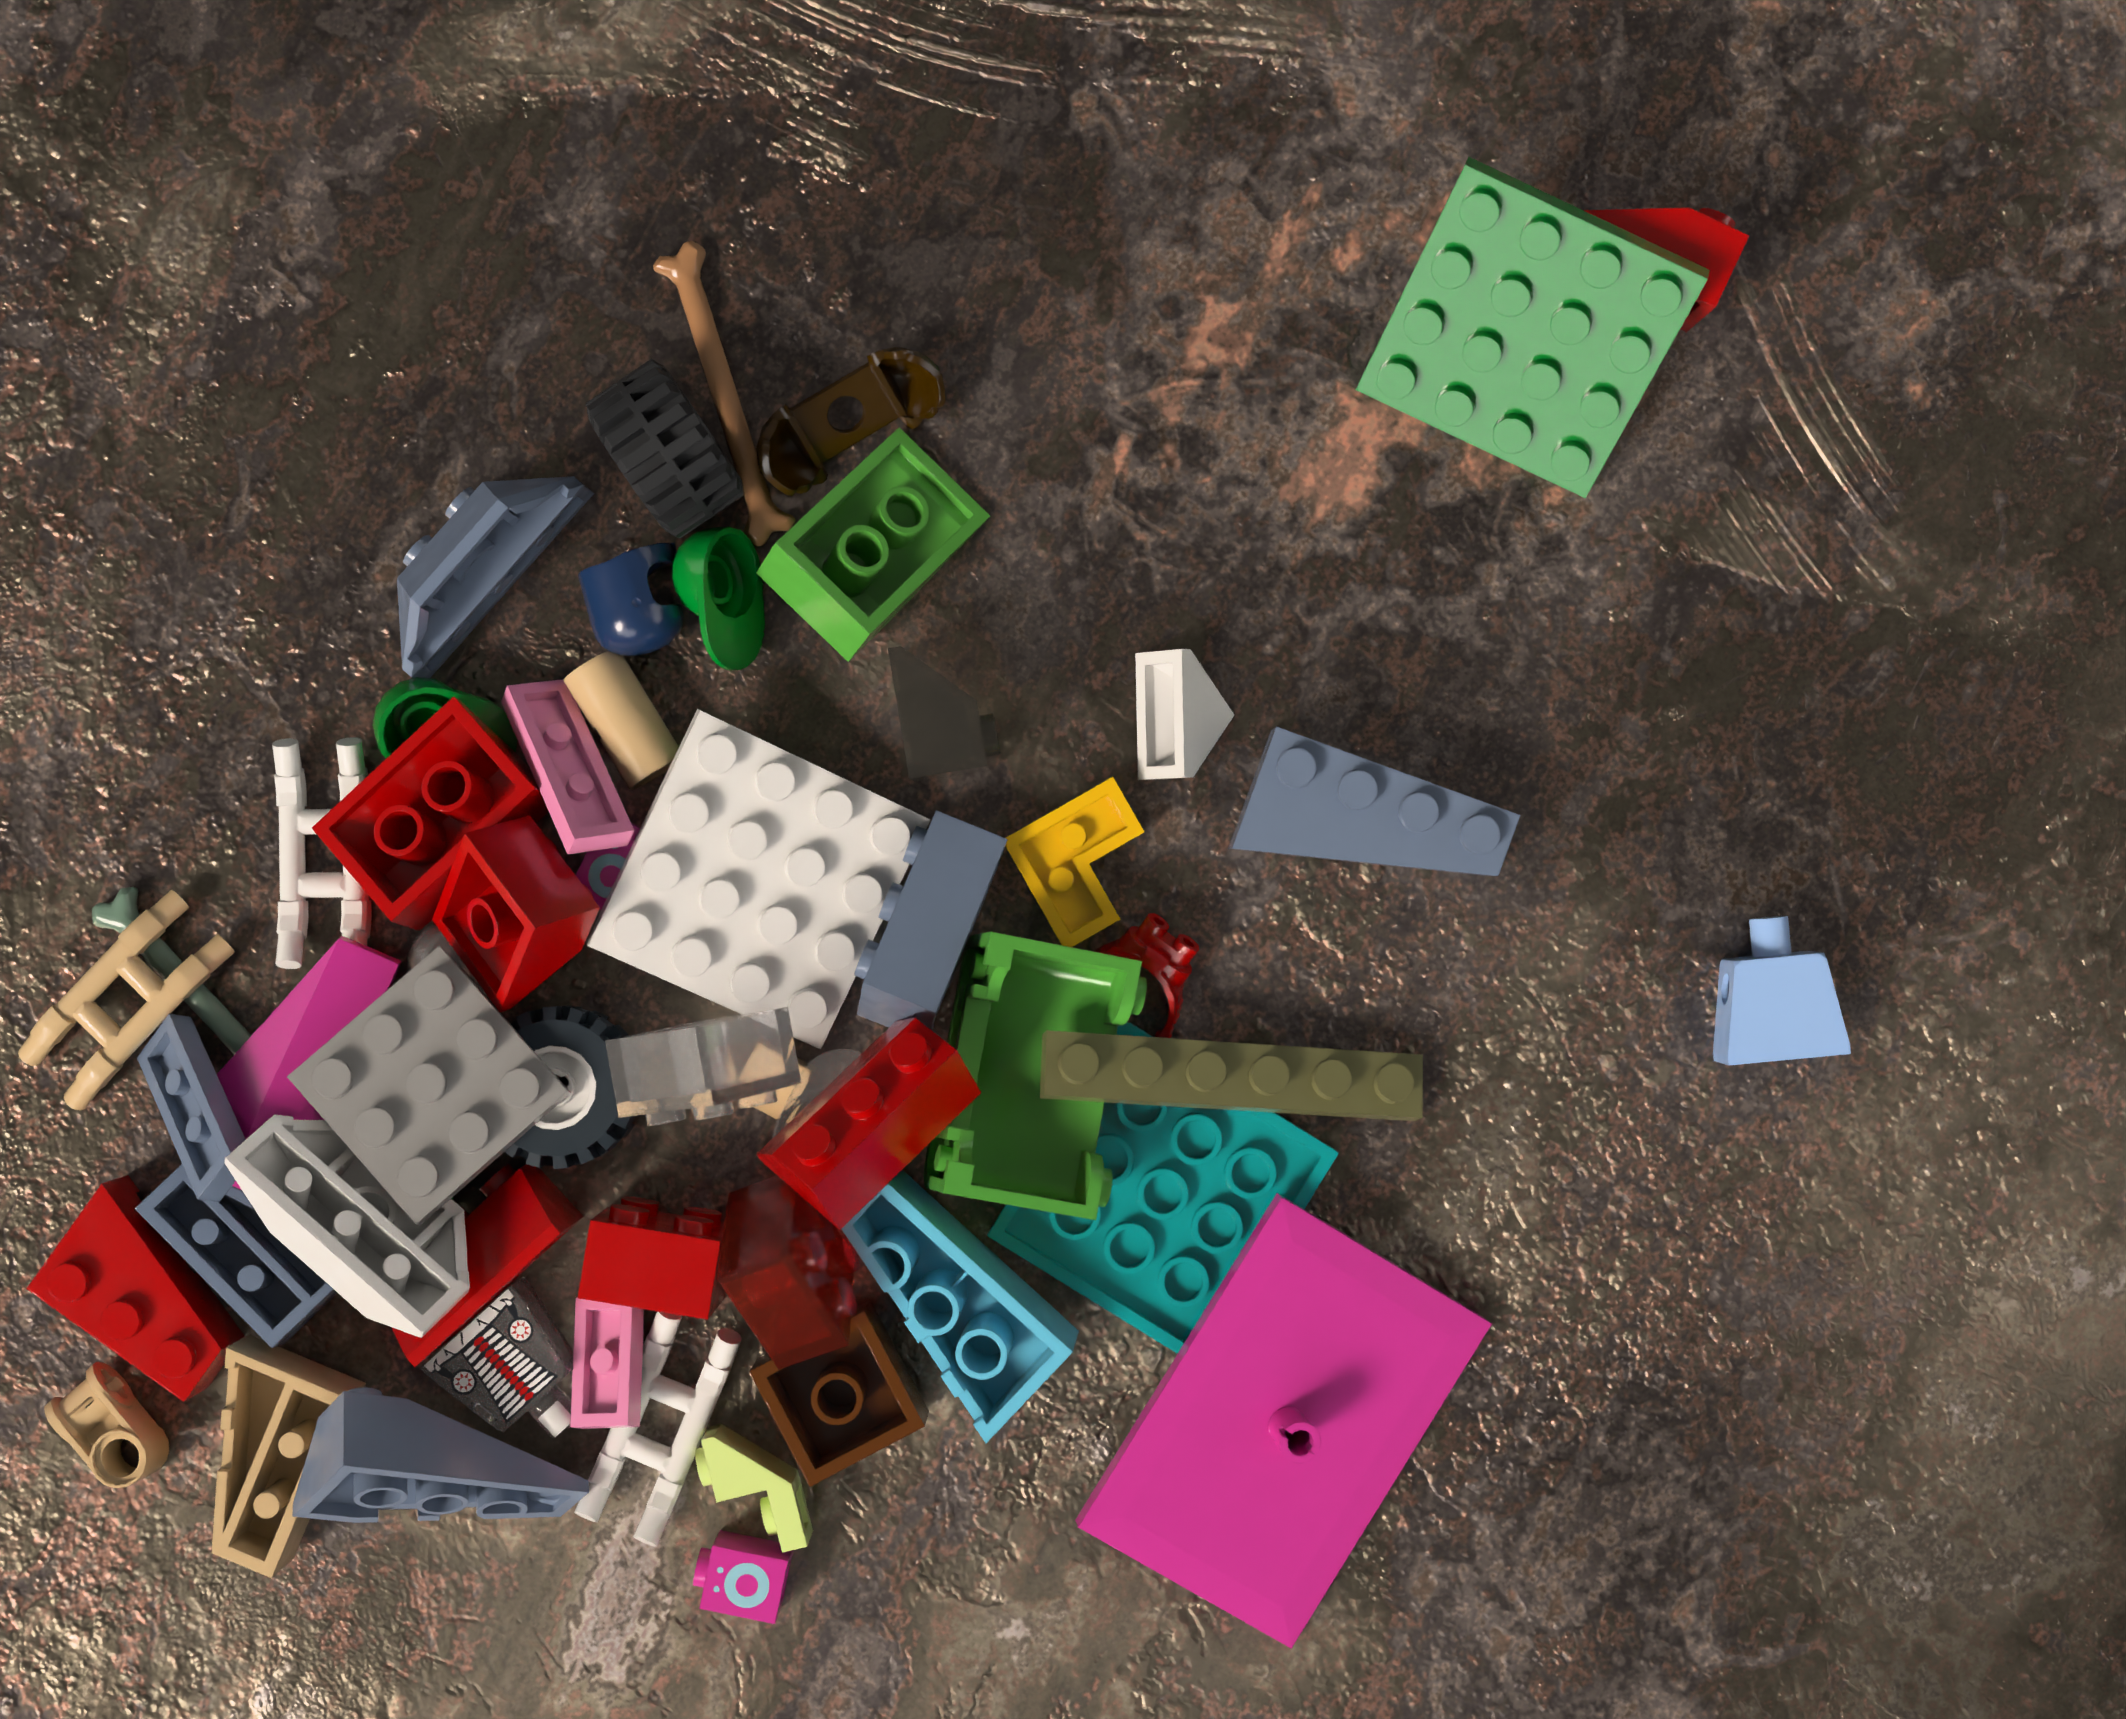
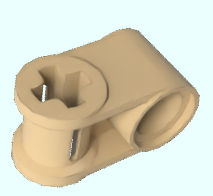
[44,1362,169,1488]

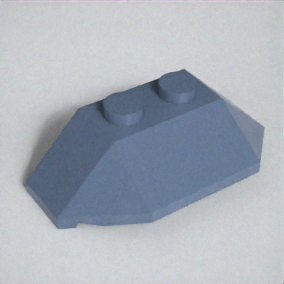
[397,476,594,678]

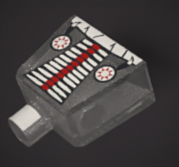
[421,1277,573,1439]

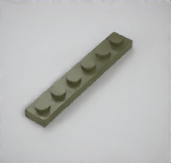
[1040,1030,1423,1121]

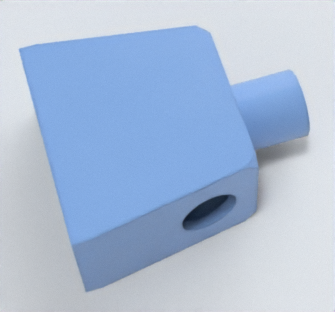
[1713,916,1851,1065]

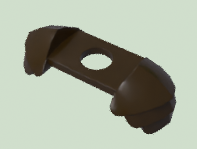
[756,347,946,496]

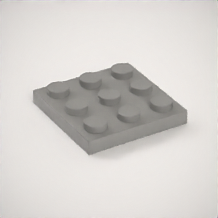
[287,946,571,1225]

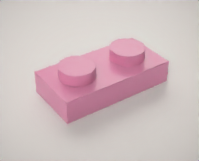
[570,1297,644,1429]

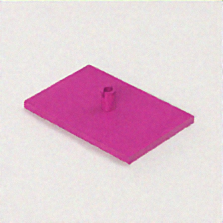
[1075,1193,1492,1649]

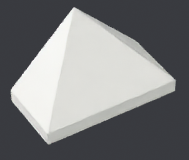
[1135,649,1234,780]

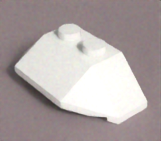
[225,1115,470,1338]

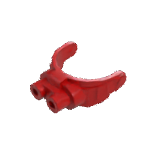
[1094,913,1199,1038]

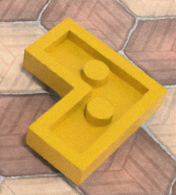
[1006,777,1144,947]

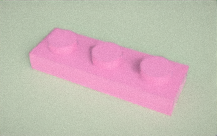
[501,679,634,854]

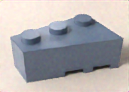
[854,810,1008,1030]
[135,1164,338,1348]

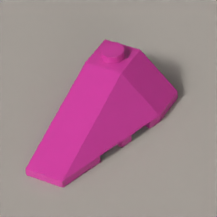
[217,936,402,1190]

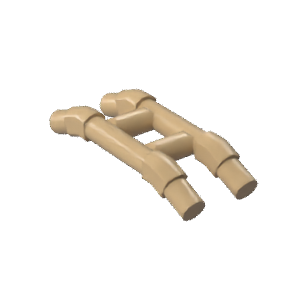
[18,890,235,1110]

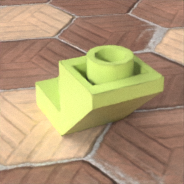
[695,1424,813,1553]

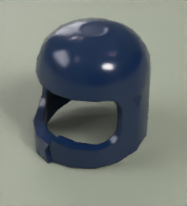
[578,542,684,655]

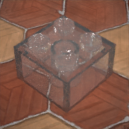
[605,1007,801,1126]

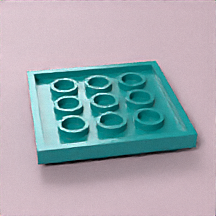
[987,1021,1339,1354]

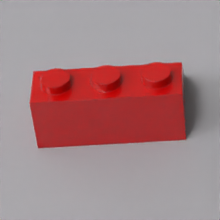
[312,696,549,931]
[756,1018,981,1230]
[391,1164,584,1367]

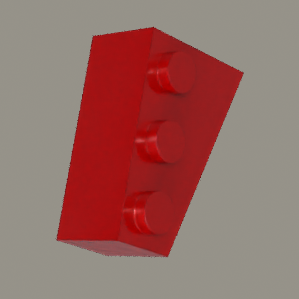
[26,1175,245,1402]

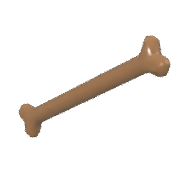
[653,241,796,547]

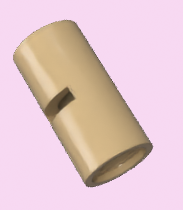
[563,651,679,790]

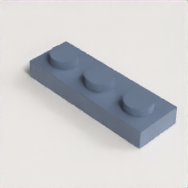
[137,1014,246,1202]

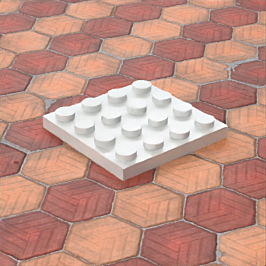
[586,709,930,1049]

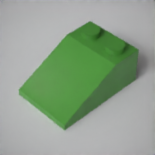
[756,428,990,662]

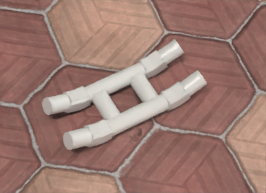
[272,737,372,969]
[574,1311,742,1547]

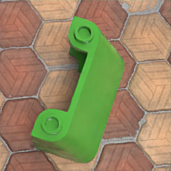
[924,932,1147,1220]

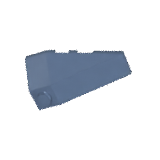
[292,1387,589,1523]

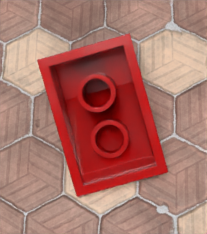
[1584,207,1749,333]

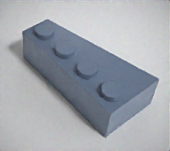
[1228,726,1520,876]

